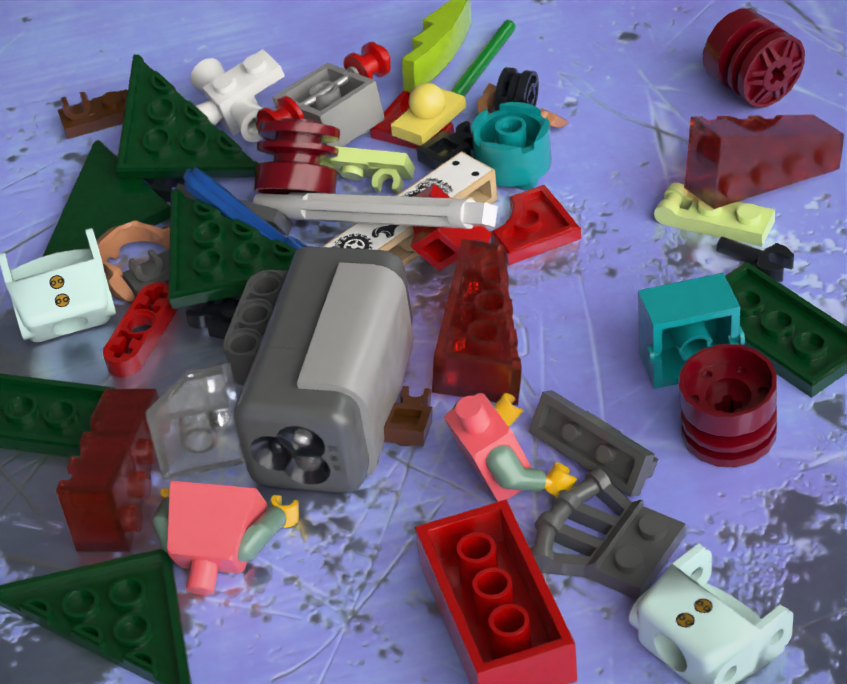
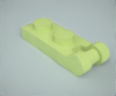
[654,182,775,247]

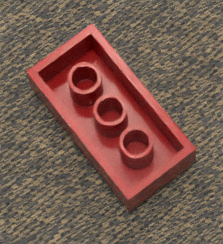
[415,499,578,684]

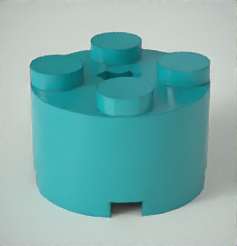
[471,102,552,190]

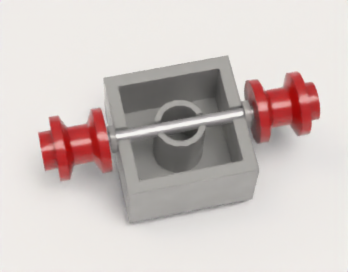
[256,42,391,147]

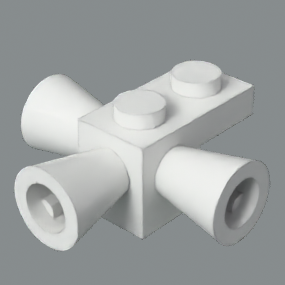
[191,49,285,142]

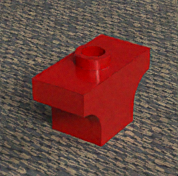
[410,184,492,271]

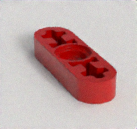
[103,282,178,377]

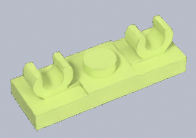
[320,146,415,194]

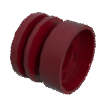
[703,8,805,107]
[254,118,340,195]
[679,344,777,467]

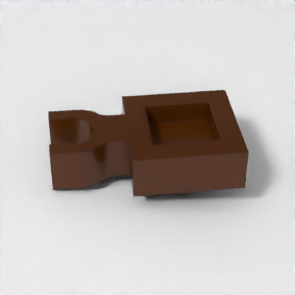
[384,386,432,447]

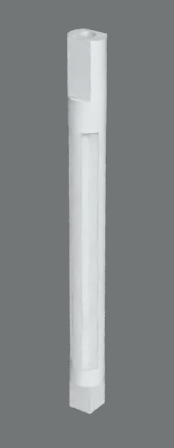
[253,192,498,229]

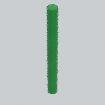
[451,20,516,96]

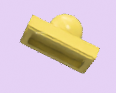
[391,83,466,146]

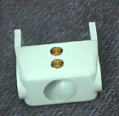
[0,228,116,342]
[629,543,793,684]

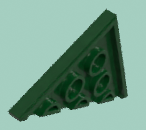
[115,54,258,179]
[42,140,170,257]
[168,189,298,309]
[0,549,192,684]

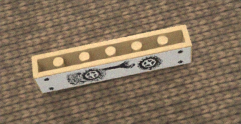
[322,151,498,266]

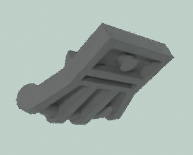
[530,467,686,600]

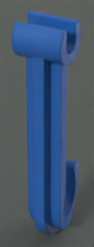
[183,166,308,249]

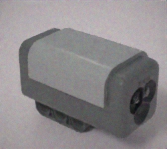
[223,246,414,493]

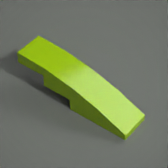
[402,0,471,93]

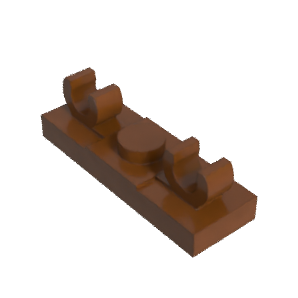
[58,89,128,139]

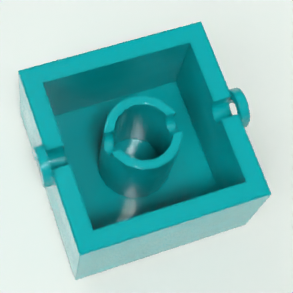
[638,273,745,389]

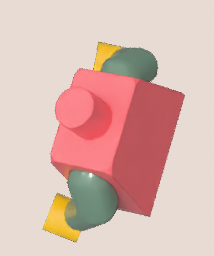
[444,393,577,502]
[152,481,299,596]

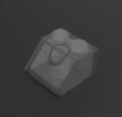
[145,363,245,480]

